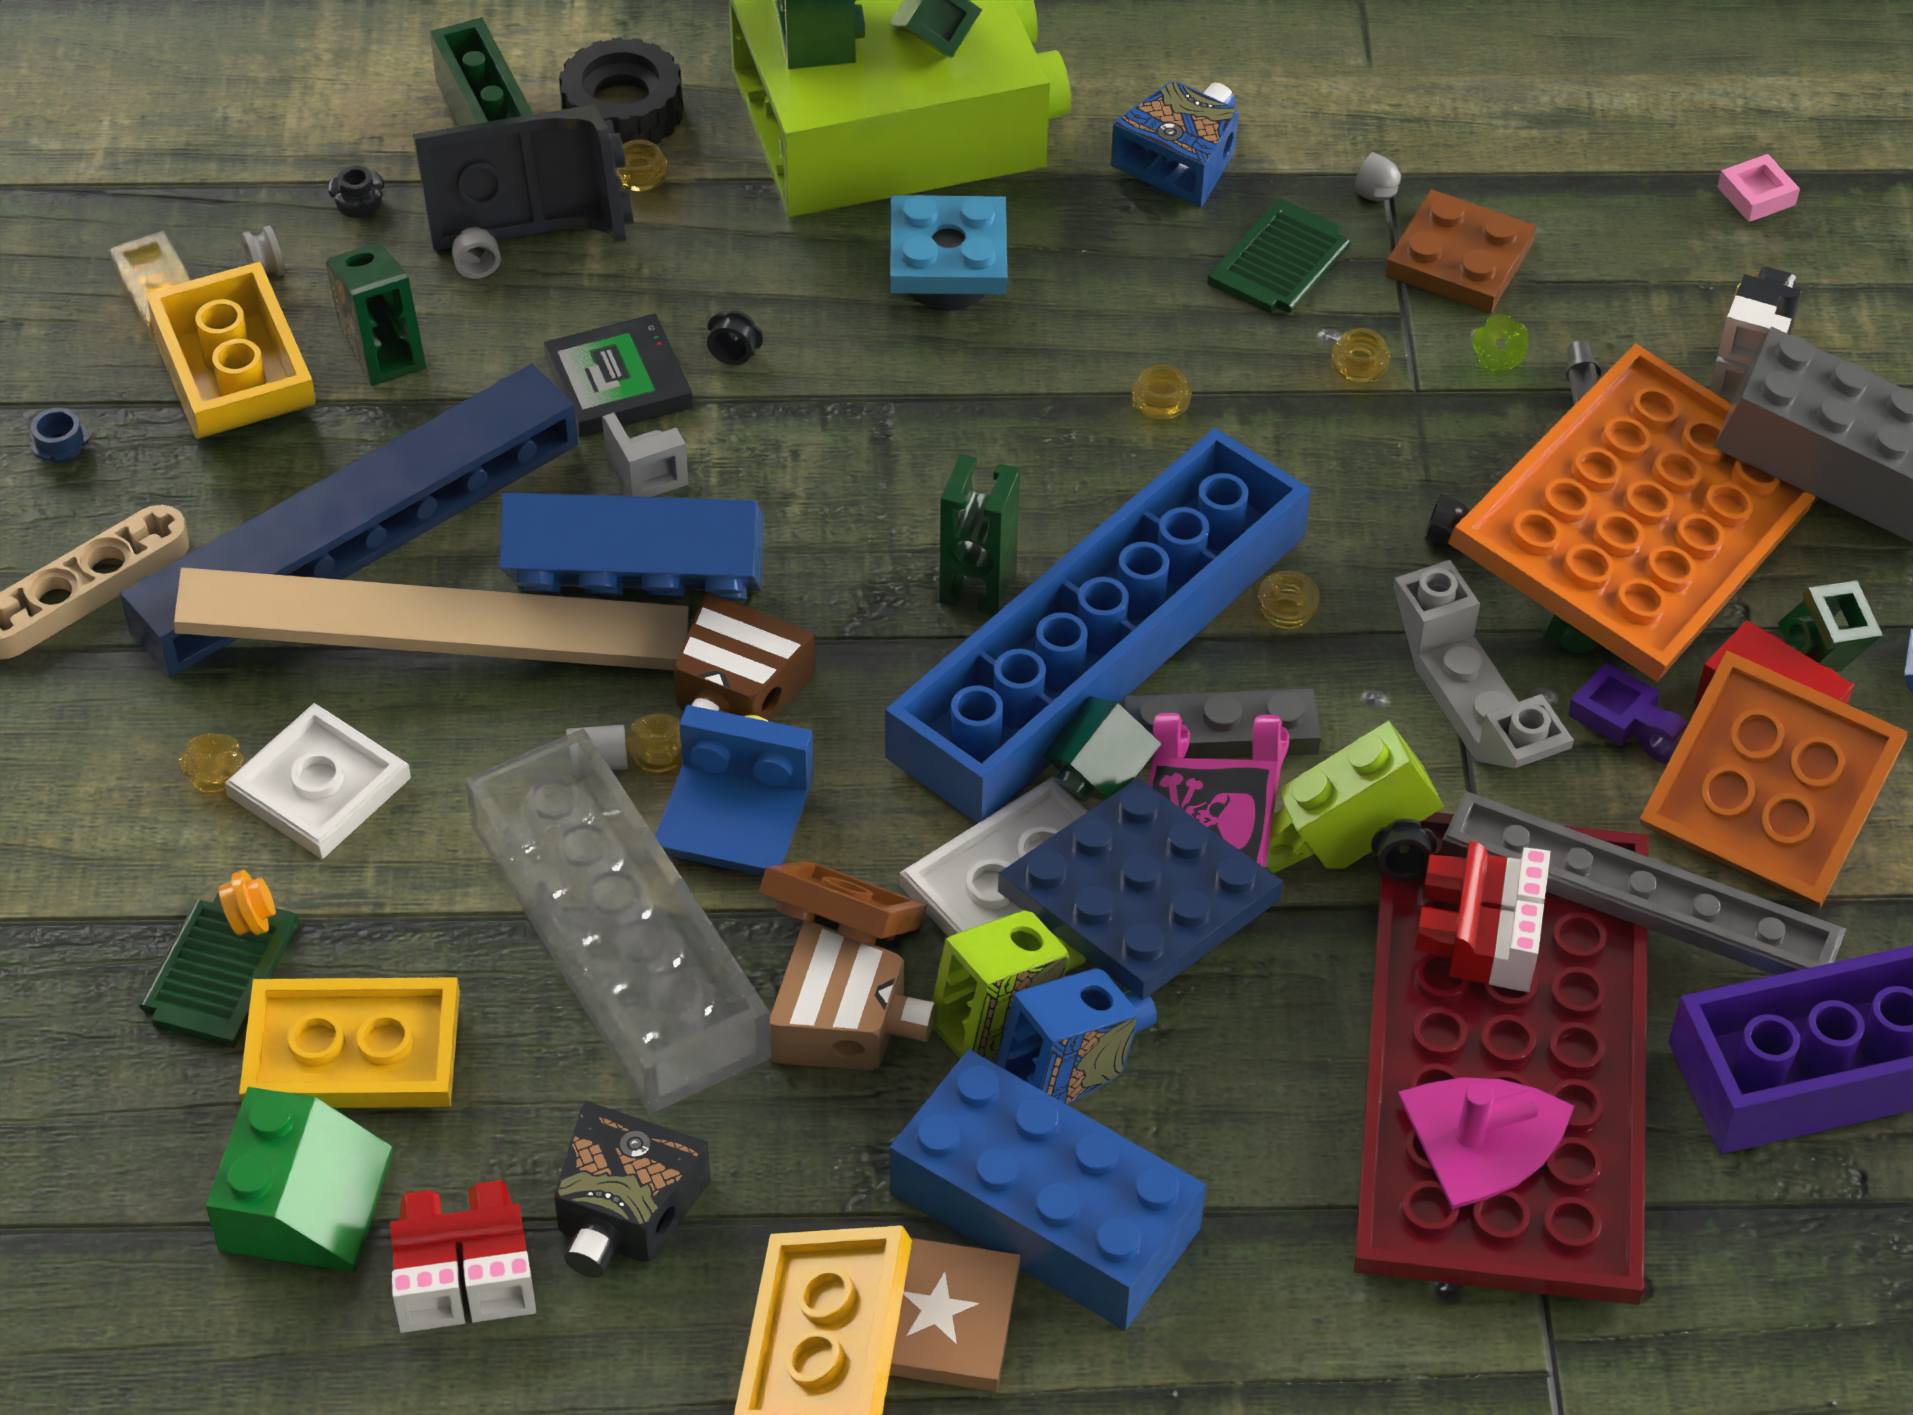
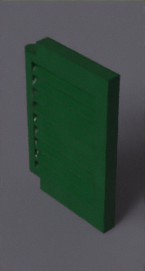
[1207,198,1351,314]
[139,893,299,1048]

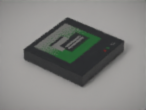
[544,313,693,437]

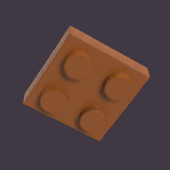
[1385,189,1537,314]
[758,860,928,945]

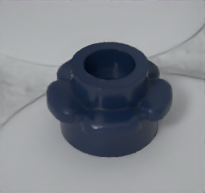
[29,407,89,463]

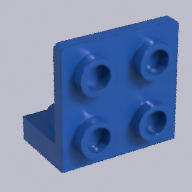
[653,705,814,876]

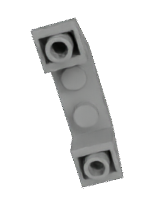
[1393,560,1574,768]

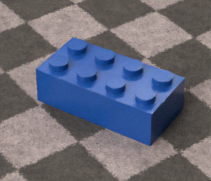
[499,492,764,601]
[889,1049,1206,1331]

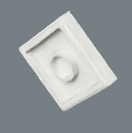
[224,703,411,859]

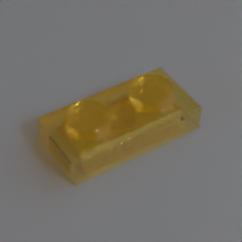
[109,231,191,339]

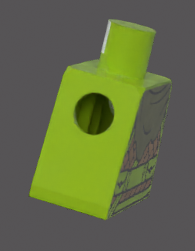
[932,910,1086,1059]

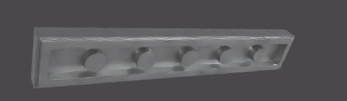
[1440,791,1846,975]

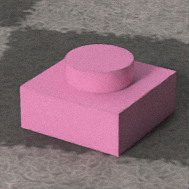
[1717,154,1800,222]

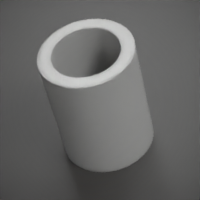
[566,724,628,773]

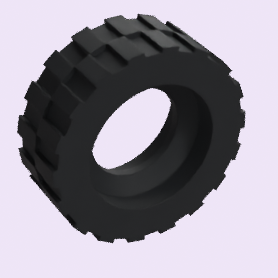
[559,37,683,152]

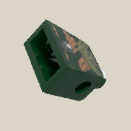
[326,243,427,386]

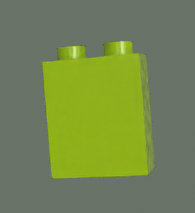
[729,0,1071,218]

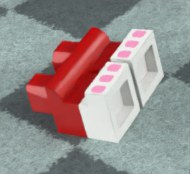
[1415,841,1551,992]
[390,1180,537,1333]

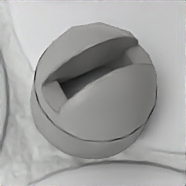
[1353,152,1401,202]
[452,227,501,279]

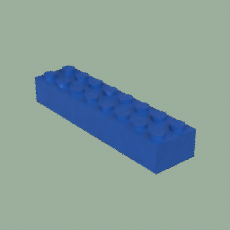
[885,428,1311,824]

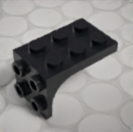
[413,105,634,250]

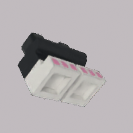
[1709,266,1802,404]

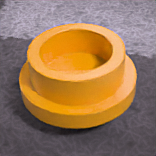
[219,870,276,936]

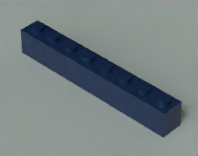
[120,364,578,678]

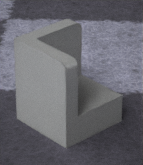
[602,413,688,497]

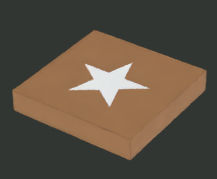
[889,1238,1020,1392]

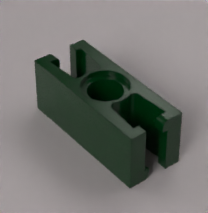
[939,454,1020,616]

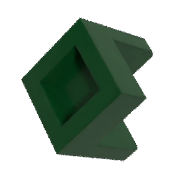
[890,0,982,58]

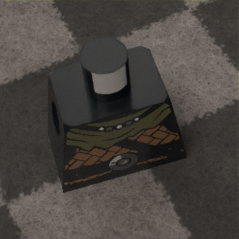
[554,1100,711,1278]

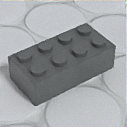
[1714,326,1913,542]

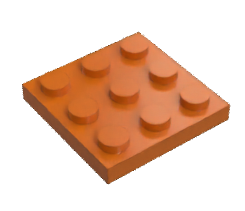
[1639,651,1908,909]

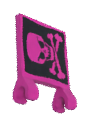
[1149,713,1290,869]

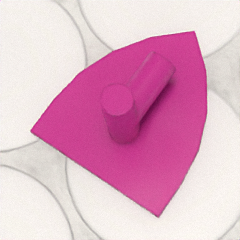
[1398,1077,1574,1209]

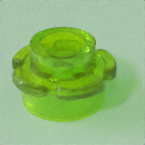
[1472,314,1530,372]

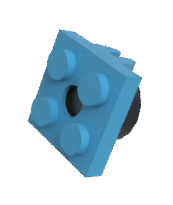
[890,195,1007,311]

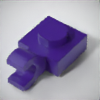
[1568,662,1687,764]

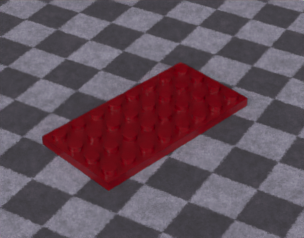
[1353,812,1649,1305]

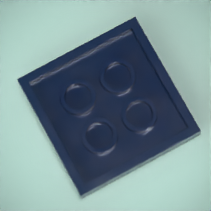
[998,778,1283,1001]

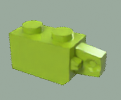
[1266,720,1444,874]

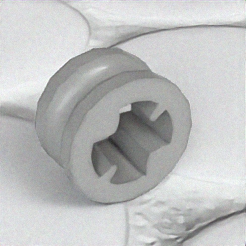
[241,225,285,277]

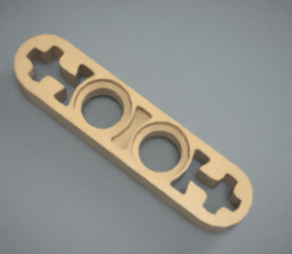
[0,505,189,659]

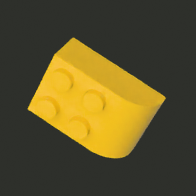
[145,262,315,439]

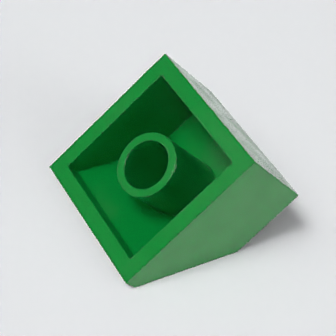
[206,1087,393,1273]

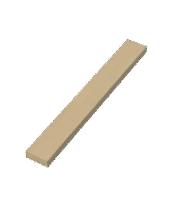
[174,568,689,670]

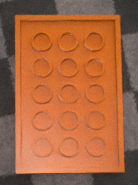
[1448,343,1819,682]

